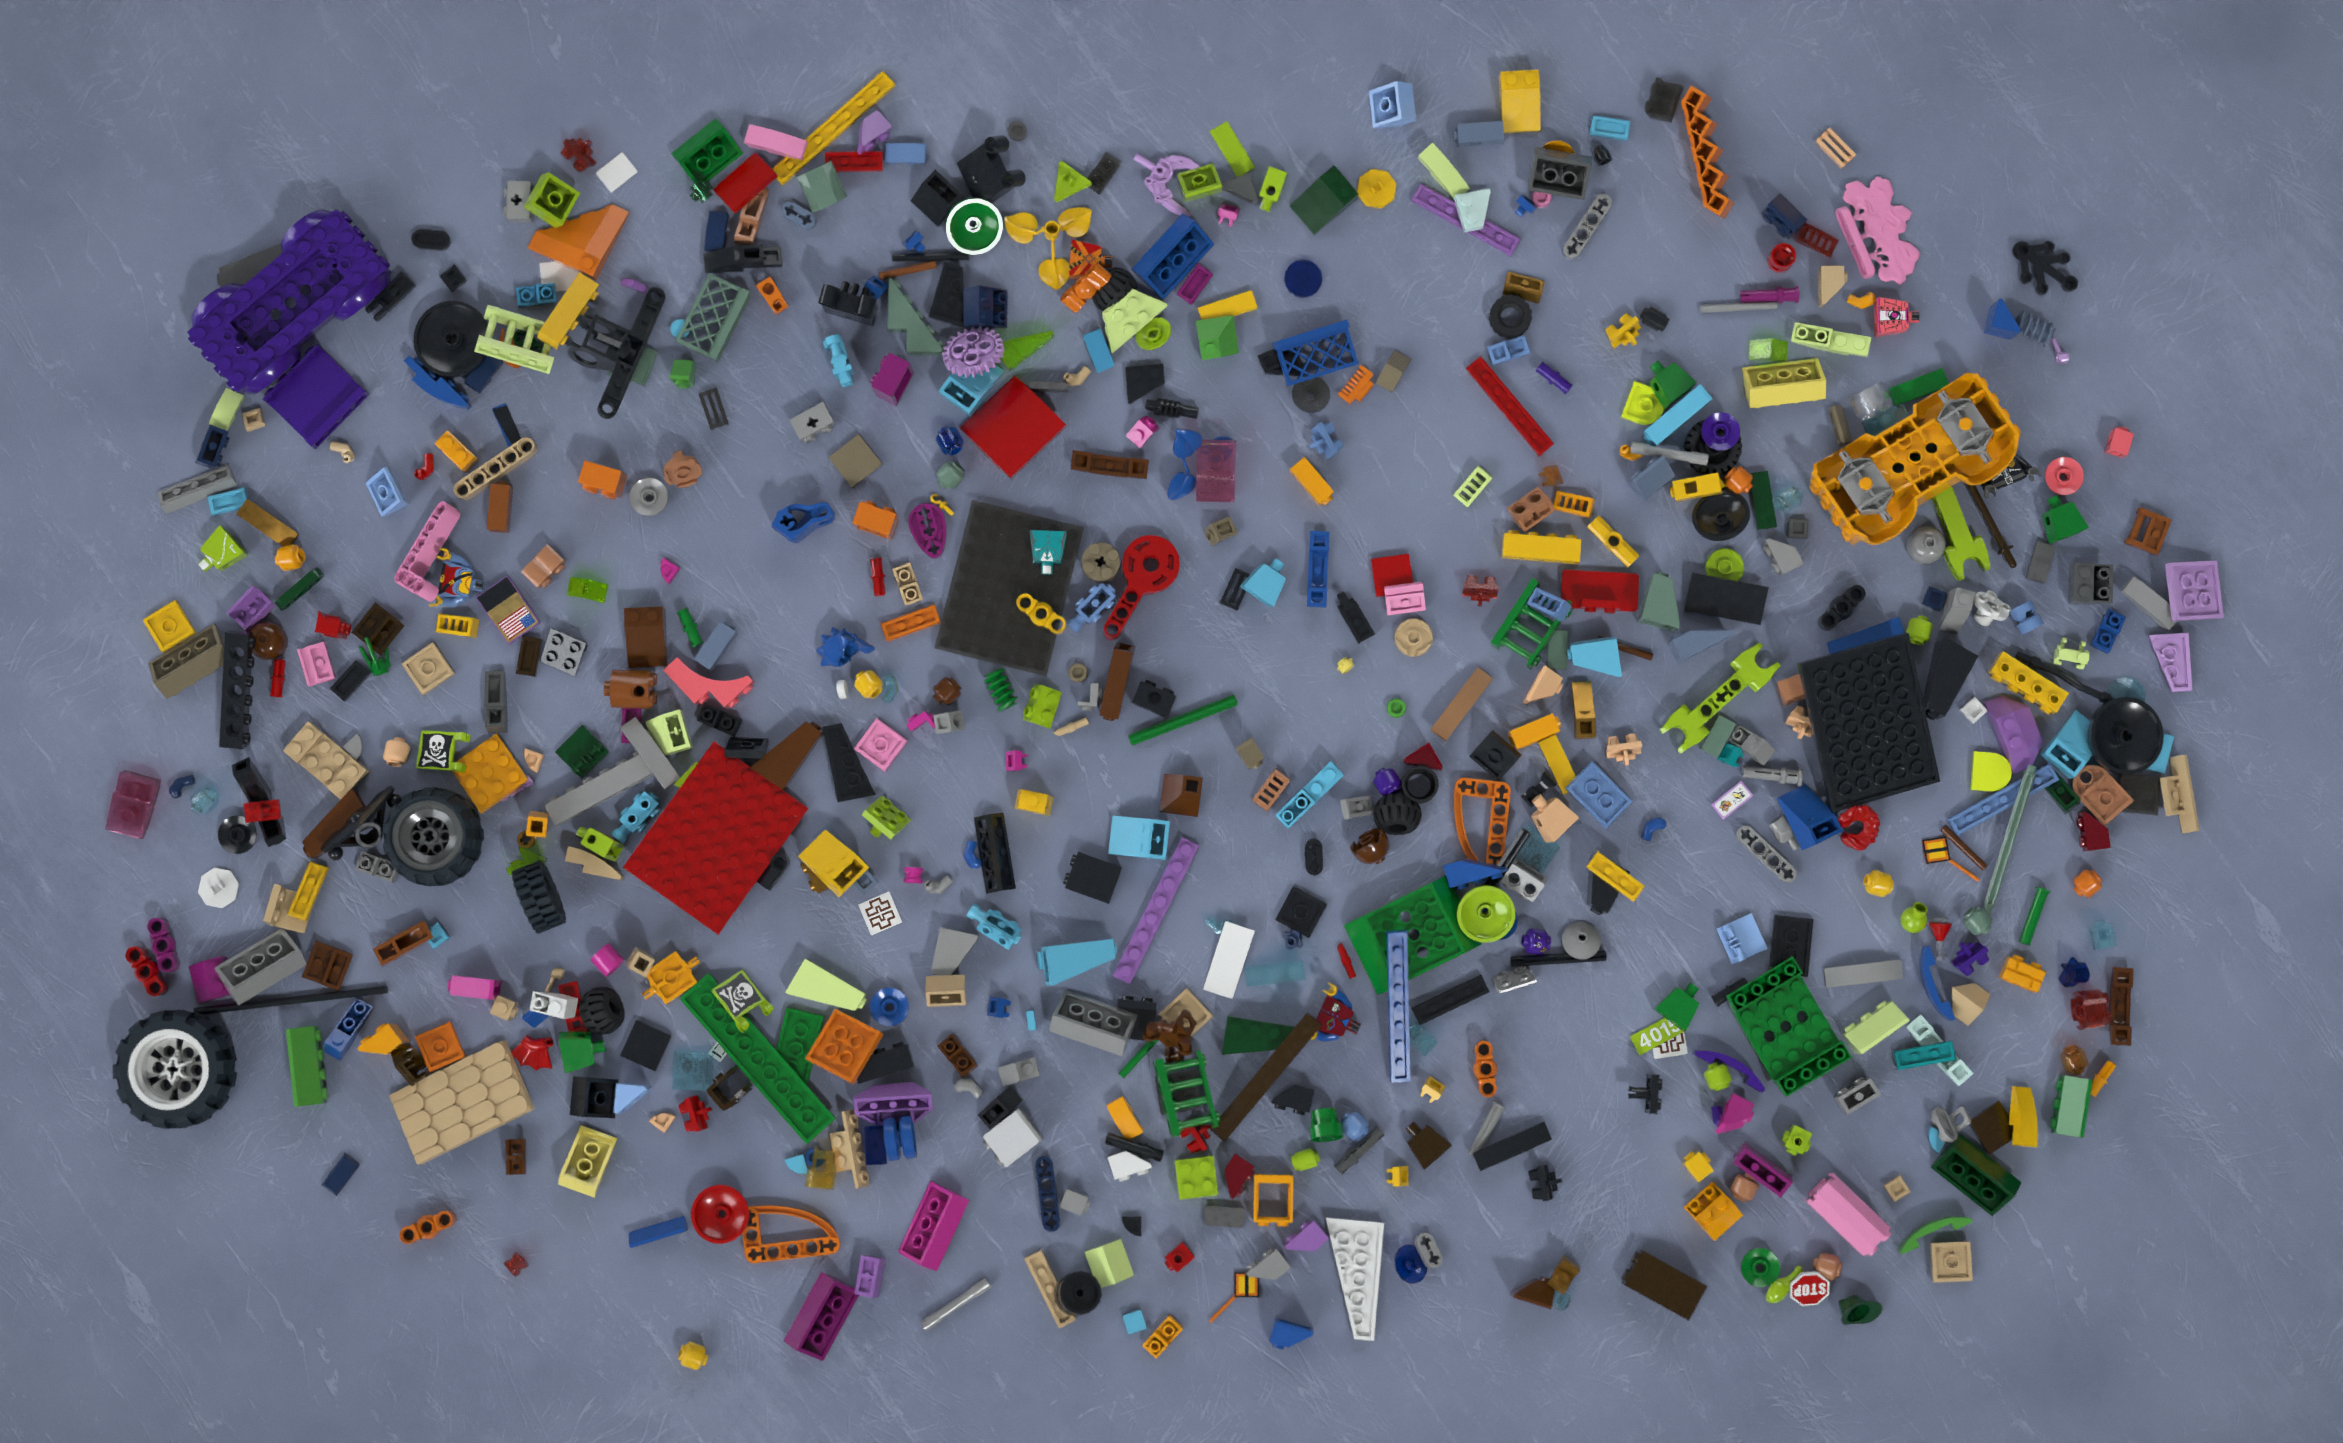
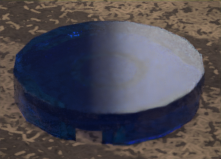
[1284,259,1322,298]

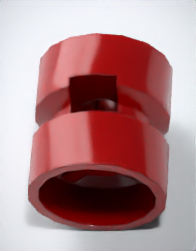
[1767,243,1796,273]

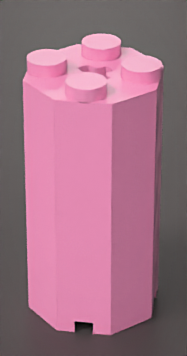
[1804,1172,1891,1256]

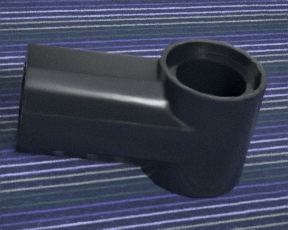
[757,854,790,891]

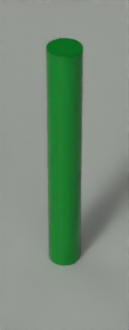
[1118,1040,1159,1079]

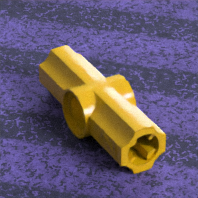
[1587,515,1640,568]

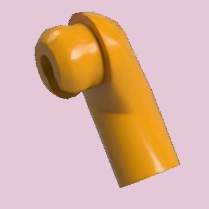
[1846,292,1876,309]
[1620,445,1644,461]

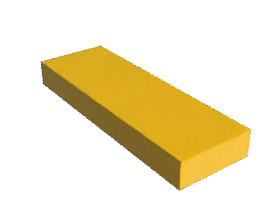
[1197,290,1258,320]
[1538,734,1576,795]
[1586,851,1645,902]
[288,861,329,922]

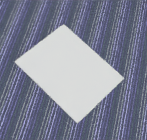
[539,262,579,292]

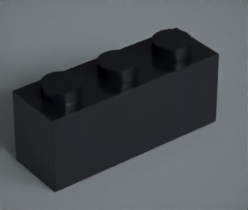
[857,1042,915,1084]

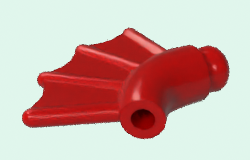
[511,1035,554,1071]

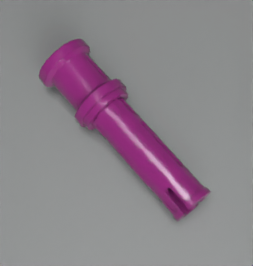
[1740,286,1799,304]

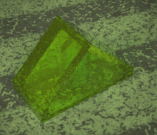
[1749,338,1788,361]
[566,577,608,604]

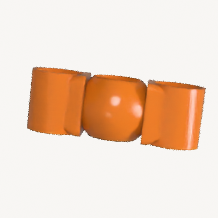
[1060,262,1112,313]
[1473,1041,1498,1097]
[399,1210,457,1244]

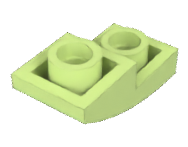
[209,388,244,431]

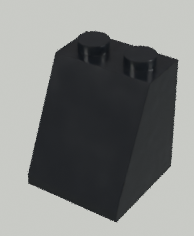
[1587,853,1630,915]

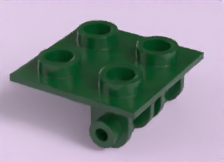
[555,725,609,779]

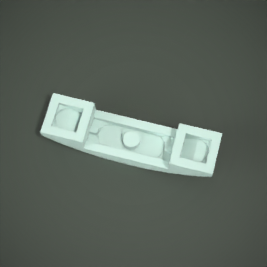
[1906,1015,1974,1087]

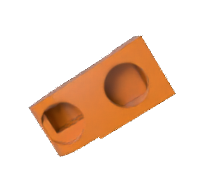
[756,276,789,315]

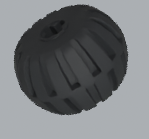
[1092,267,1137,311]
[1373,793,1422,835]
[579,987,625,1035]

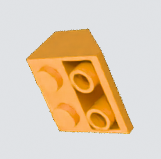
[357,1023,410,1054]
[1683,1182,1743,1241]

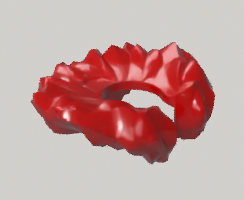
[1837,805,1881,851]

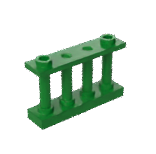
[1491,578,1573,670]
[1153,1050,1220,1138]

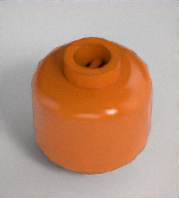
[1724,466,1753,494]
[2073,869,2103,898]

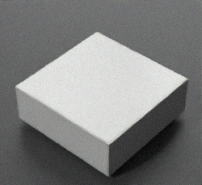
[1960,696,1988,724]

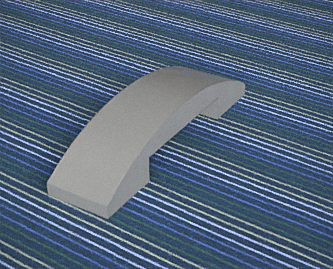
[620,717,680,790]
[1823,959,1904,988]

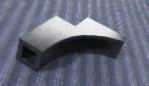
[232,757,286,847]

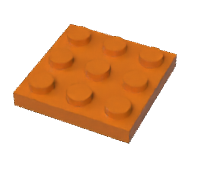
[805,1009,884,1085]

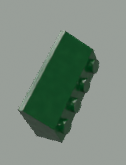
[1931,1134,2021,1216]

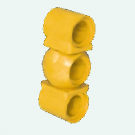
[1017,594,1066,634]

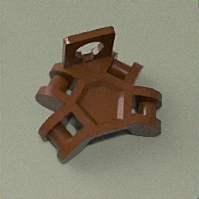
[1142,1010,1197,1064]

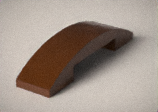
[1070,450,1149,479]
[2109,967,2134,1046]

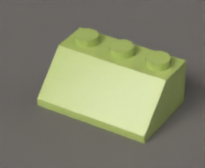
[1842,1001,1910,1054]

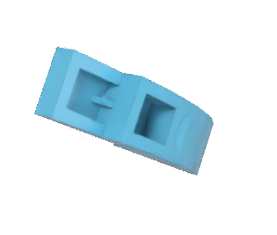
[1275,761,1345,829]

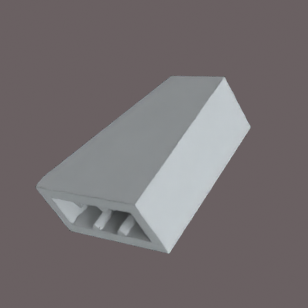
[1938,587,1976,634]
[931,928,979,976]

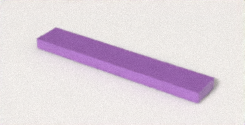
[1411,184,1521,257]

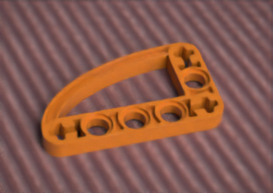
[1453,778,1511,865]
[742,1205,841,1263]

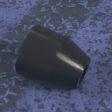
[1594,145,1612,166]

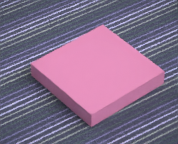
[854,718,908,772]

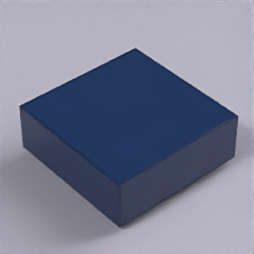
[1921,586,1948,612]

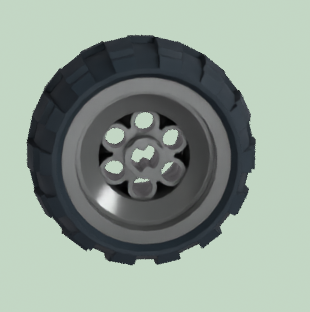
[382,787,484,887]

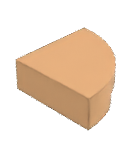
[524,748,544,773]
[649,1113,677,1133]

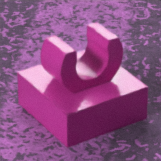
[1218,202,1240,227]
[1006,751,1028,771]

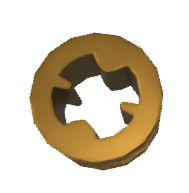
[517,831,536,848]

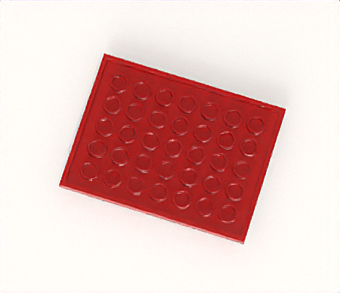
[622,741,809,935]

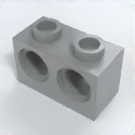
[1500,858,1548,902]

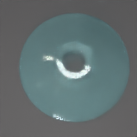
[2107,677,2146,702]

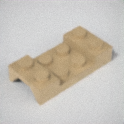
[283,721,370,799]

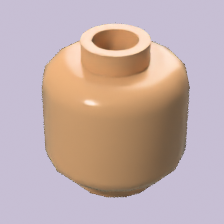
[383,737,410,767]

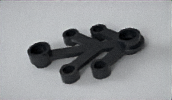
[2012,241,2078,295]

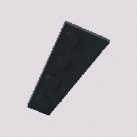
[822,723,876,803]

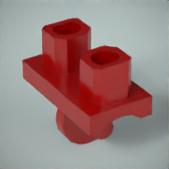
[243,799,282,823]
[678,1095,712,1132]
[1180,1118,1211,1154]

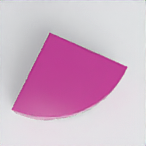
[661,557,680,584]

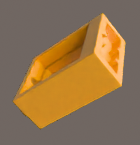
[1507,713,1562,750]
[1253,1174,1293,1226]

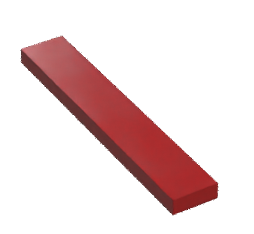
[1466,356,1554,457]

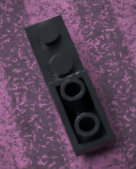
[703,244,783,273]

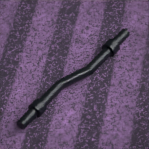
[2015,651,2114,704]

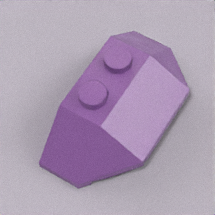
[1984,696,2043,774]
[853,1082,933,1125]

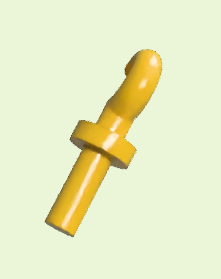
[930,494,955,516]

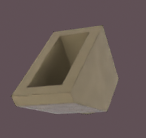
[1235,737,1265,770]

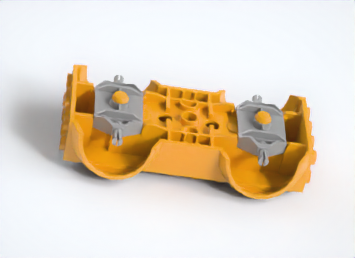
[1809,372,2021,546]

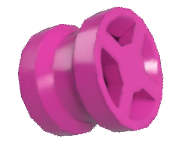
[903,867,923,884]

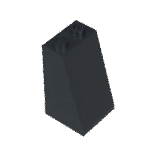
[1923,637,1978,720]

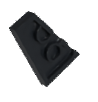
[928,262,965,329]

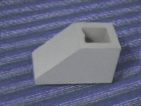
[1762,539,1804,576]
[1727,725,1775,766]
[1245,1248,1291,1280]

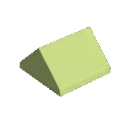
[1085,1239,1134,1288]

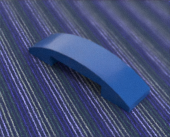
[1307,531,1330,608]
[1920,946,1955,1021]

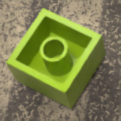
[524,172,580,228]
[1175,1155,1218,1200]

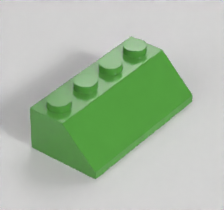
[286,1026,329,1107]

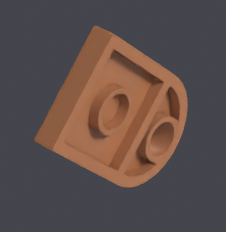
[2073,765,2134,826]

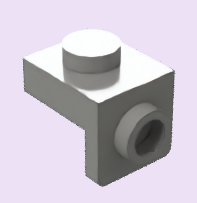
[1078,683,1102,711]

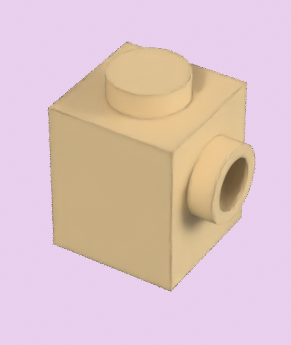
[490,995,519,1021]

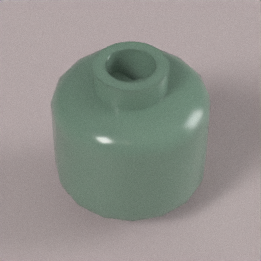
[936,461,965,489]
[1963,906,1992,935]

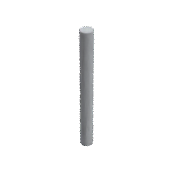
[1700,301,1777,313]

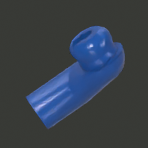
[964,840,982,869]

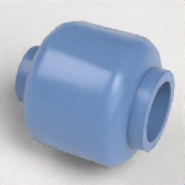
[1340,1112,1370,1141]

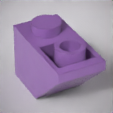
[857,110,892,154]
[1284,1220,1329,1251]

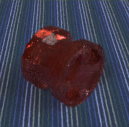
[504,1252,529,1277]

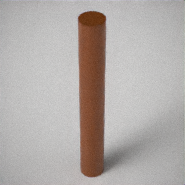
[879,261,937,280]

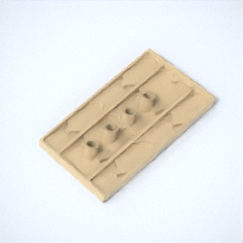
[389,1041,535,1165]

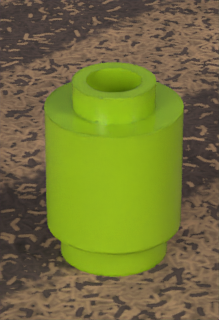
[1291,1148,1321,1172]

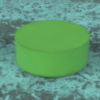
[1387,698,1406,718]

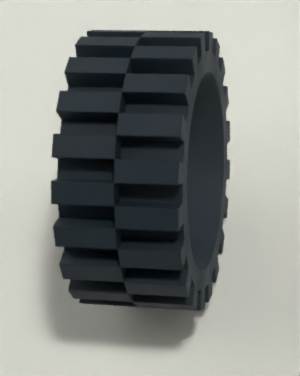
[512,860,566,934]

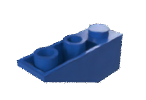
[1443,859,1509,890]
[324,998,373,1061]

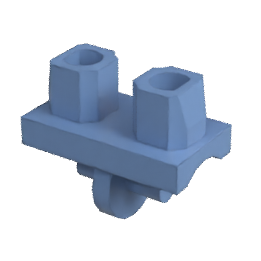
[1309,422,1343,460]

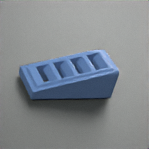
[1527,587,1571,622]

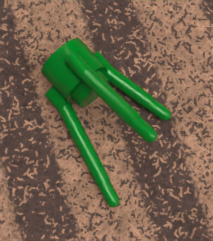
[359,637,391,677]

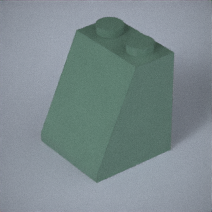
[1637,572,1680,632]

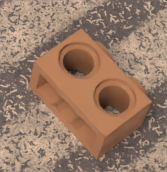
[1507,487,1555,532]

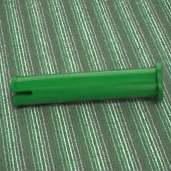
[2018,886,2051,946]

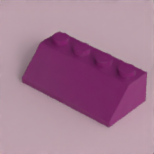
[783,1272,859,1361]

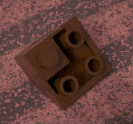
[1160,774,1203,817]

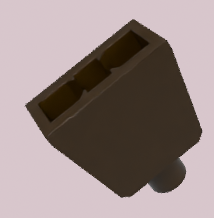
[1405,1121,1452,1170]

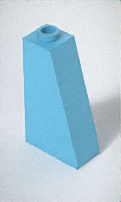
[1642,384,1713,447]
[1041,939,1117,986]

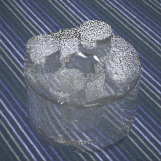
[1847,381,1893,421]

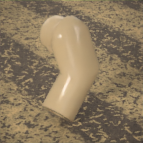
[1063,366,1091,386]
[330,441,355,463]

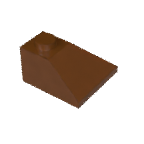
[1510,1276,1555,1309]

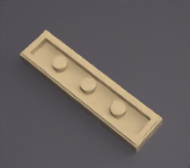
[1024,1249,1077,1329]

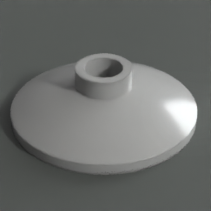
[630,478,668,516]
[1562,922,1601,959]

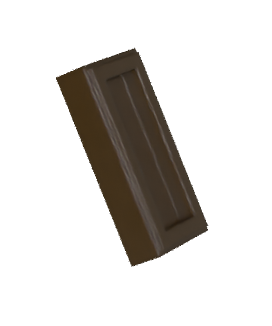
[516,636,542,677]

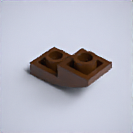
[937,1034,978,1078]

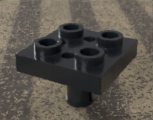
[1628,1074,1662,1114]

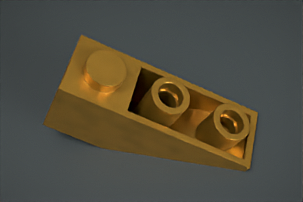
[1571,681,1596,740]

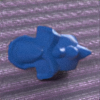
[816,627,875,667]

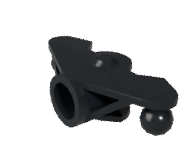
[320,786,402,860]

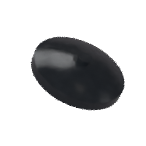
[413,301,488,378]
[2088,697,2164,775]

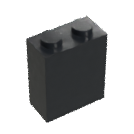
[1063,852,1122,904]

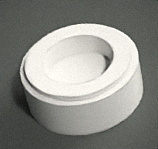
[836,679,849,699]

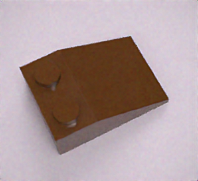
[624,606,668,668]

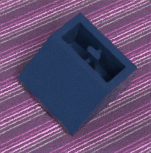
[1762,193,1808,239]
[963,285,1008,328]

